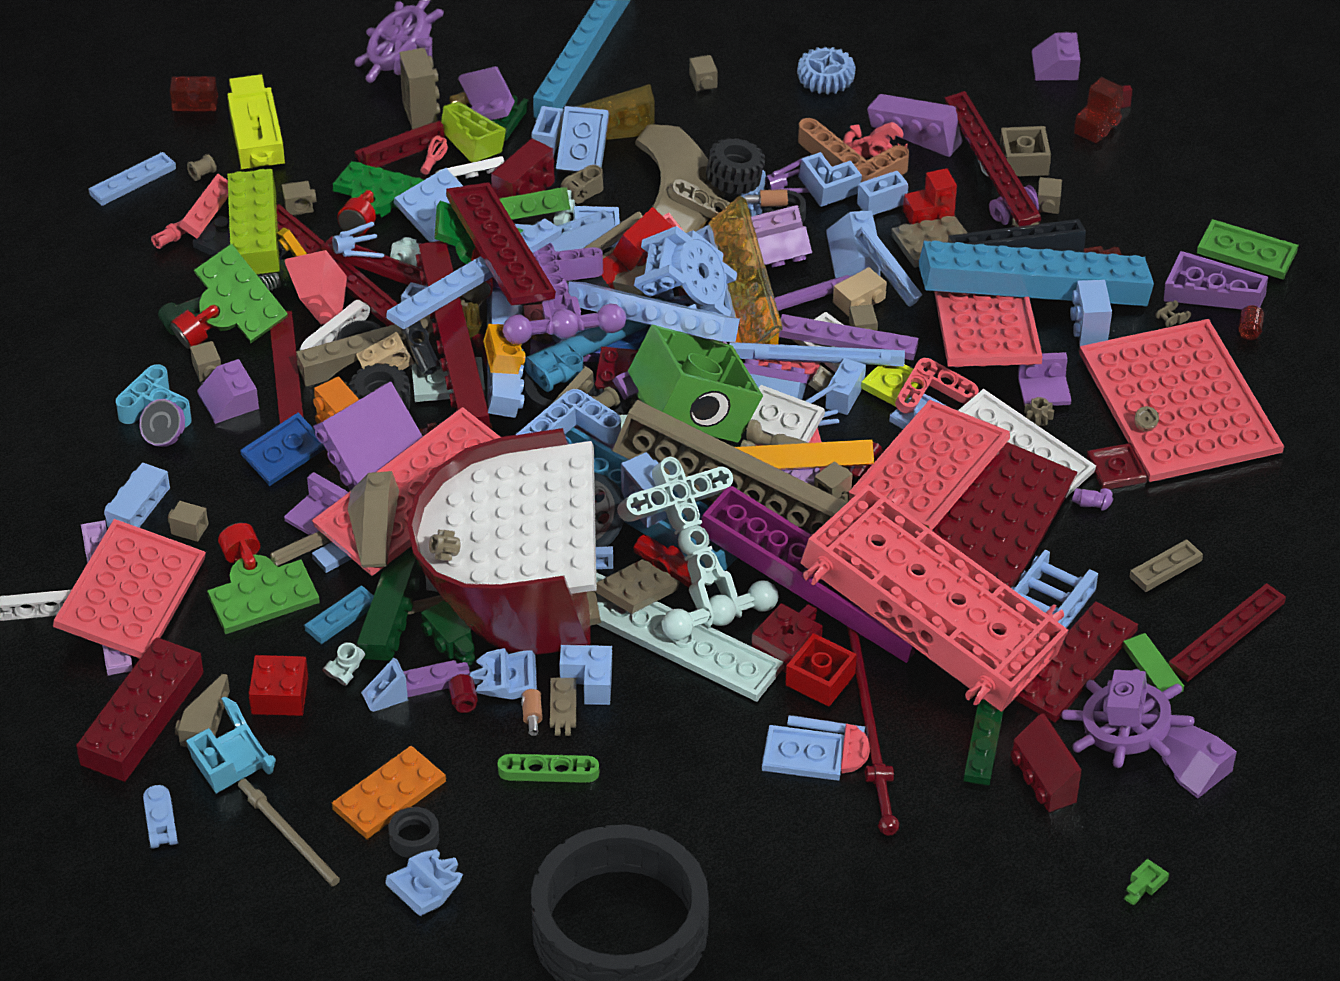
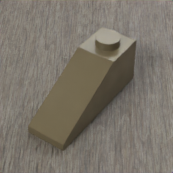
[175,674,230,747]

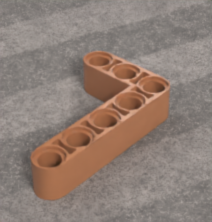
[799,118,909,182]

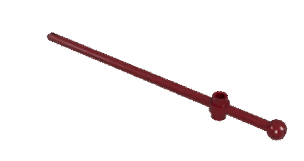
[847,626,899,836]

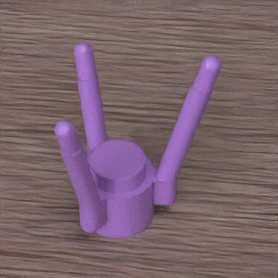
[766,156,810,193]

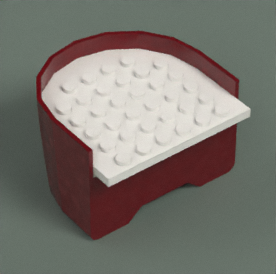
[407,428,596,655]

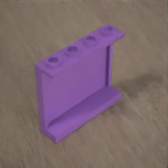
[313,382,423,491]

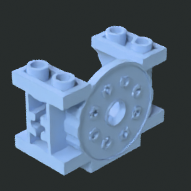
[634,226,737,316]

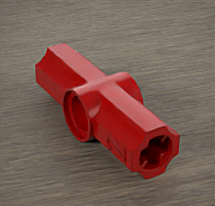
[634,534,692,587]

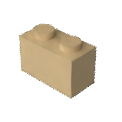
[833,267,887,316]

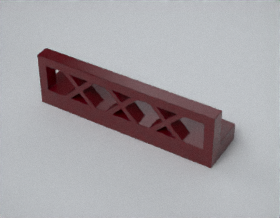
[355,121,444,167]

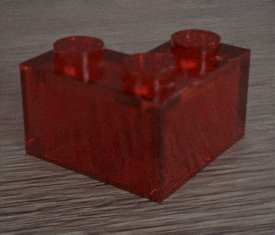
[1074,77,1124,143]

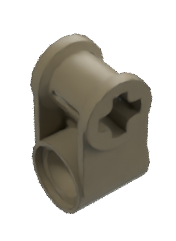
[561,165,603,203]

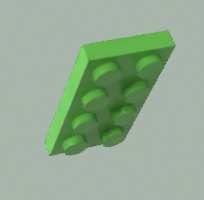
[1197,219,1298,279]

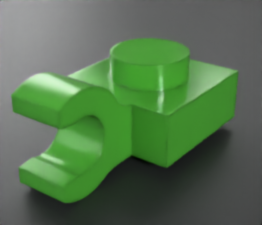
[1125,859,1169,905]

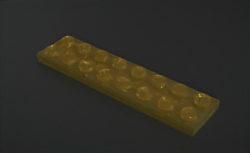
[708,196,783,344]

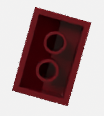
[1011,713,1081,812]

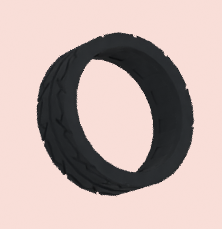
[531,825,709,981]

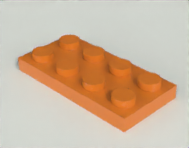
[332,746,446,839]

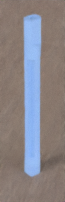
[729,342,905,366]

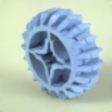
[797,47,855,95]

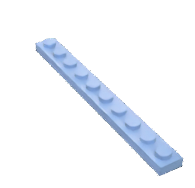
[386,219,562,329]

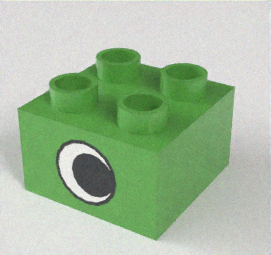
[628,324,763,443]

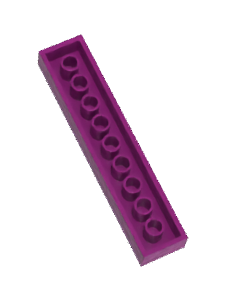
[700,486,917,663]

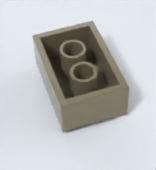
[399,48,440,129]

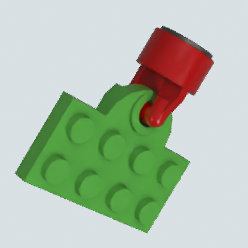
[171,244,288,349]
[208,523,319,634]

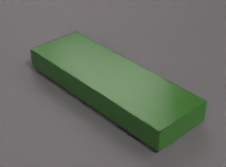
[1123,633,1184,692]

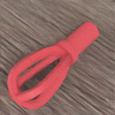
[421,136,448,174]

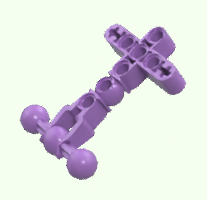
[493,243,626,345]

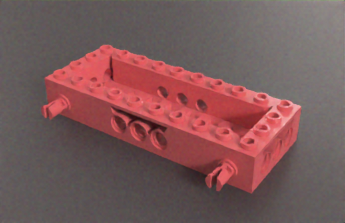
[801,484,1068,712]

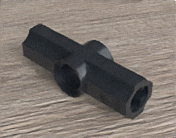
[400,320,441,376]

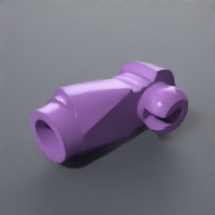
[1072,488,1113,511]

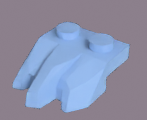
[469,648,537,699]
[385,849,463,916]

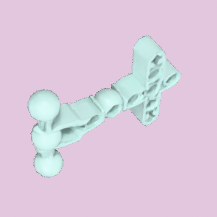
[618,457,779,640]

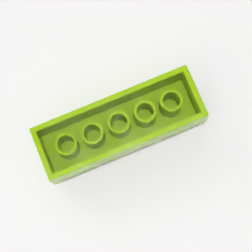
[228,169,280,274]

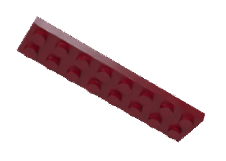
[446,183,556,306]

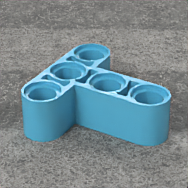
[116,365,192,427]

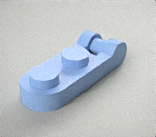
[144,785,178,848]

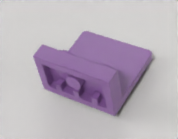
[459,67,515,120]
[1017,352,1071,406]
[284,472,349,535]

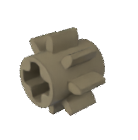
[1024,397,1054,426]
[429,530,461,561]

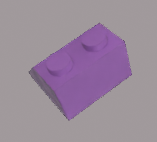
[1032,32,1080,80]
[197,359,259,424]

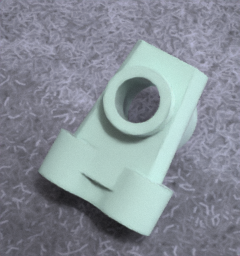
[323,643,365,686]

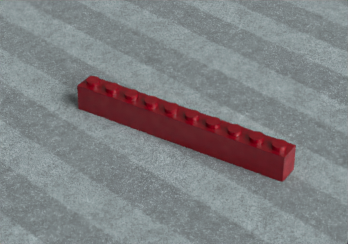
[415,241,490,428]

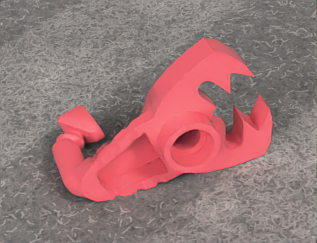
[843,122,907,158]

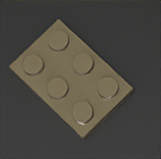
[594,560,680,614]

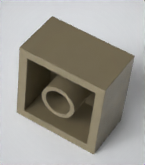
[999,126,1051,176]

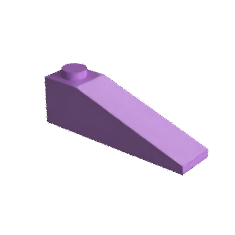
[1142,708,1236,798]

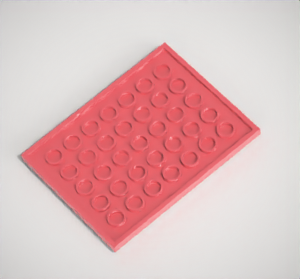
[1079,319,1284,482]

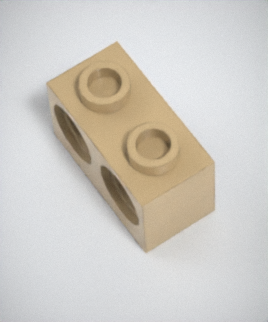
[356,332,414,370]

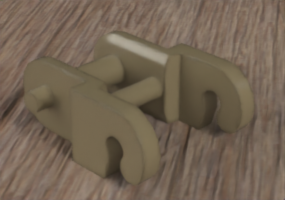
[1156,300,1191,327]

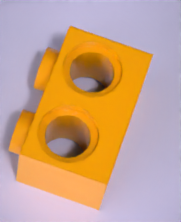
[483,324,525,374]

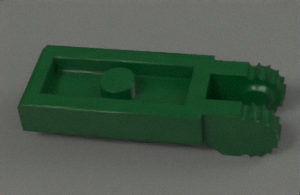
[492,95,530,140]

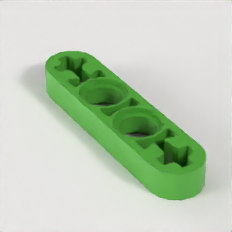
[498,754,599,782]

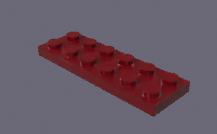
[1014,602,1138,723]

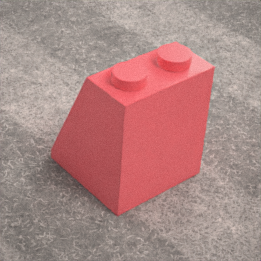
[285,250,347,325]

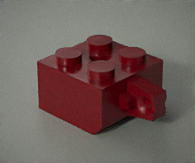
[752,603,823,672]

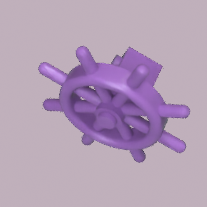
[355,0,443,83]
[1061,669,1194,768]

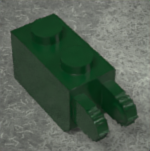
[420,600,475,666]

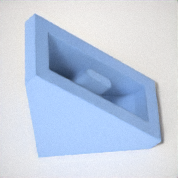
[362,658,408,712]

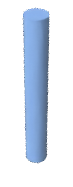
[788,715,865,734]

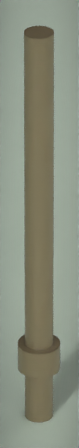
[238,779,340,886]

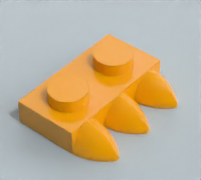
[277,228,307,257]

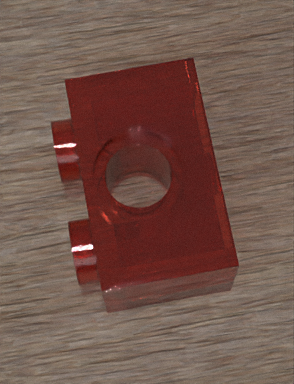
[170,76,218,111]

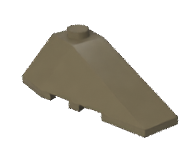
[348,471,399,568]

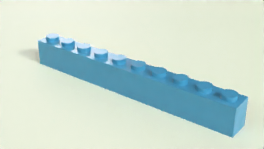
[533,0,630,118]

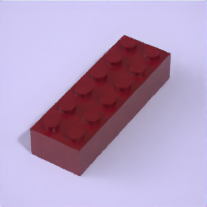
[76,637,204,782]

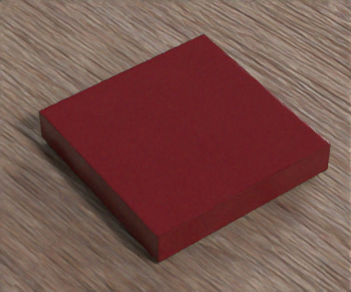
[1086,443,1148,489]

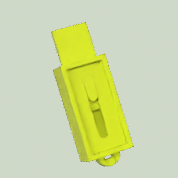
[227,75,285,169]

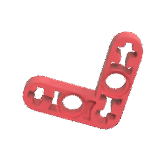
[895,358,979,413]

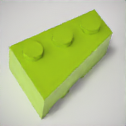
[441,101,506,163]

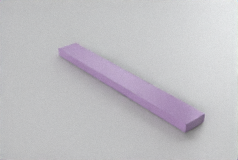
[81,520,133,675]

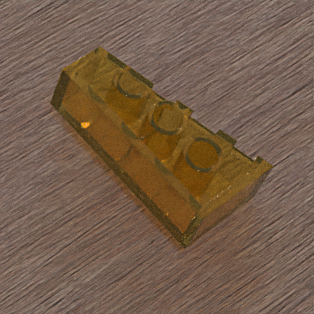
[577,84,654,140]

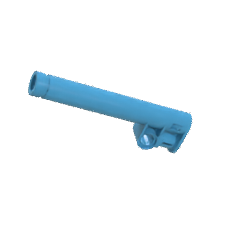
[524,296,666,392]

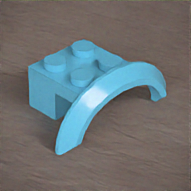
[186,697,275,793]

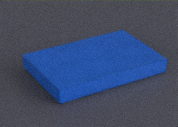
[240,412,326,486]

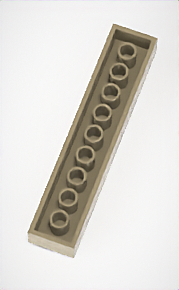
[612,400,847,535]

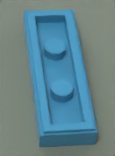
[305,585,374,644]

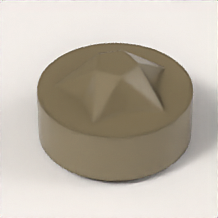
[1134,406,1159,432]

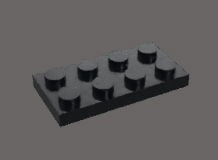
[193,215,292,279]

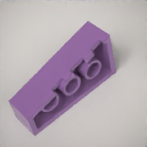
[868,94,962,157]
[1164,251,1268,311]

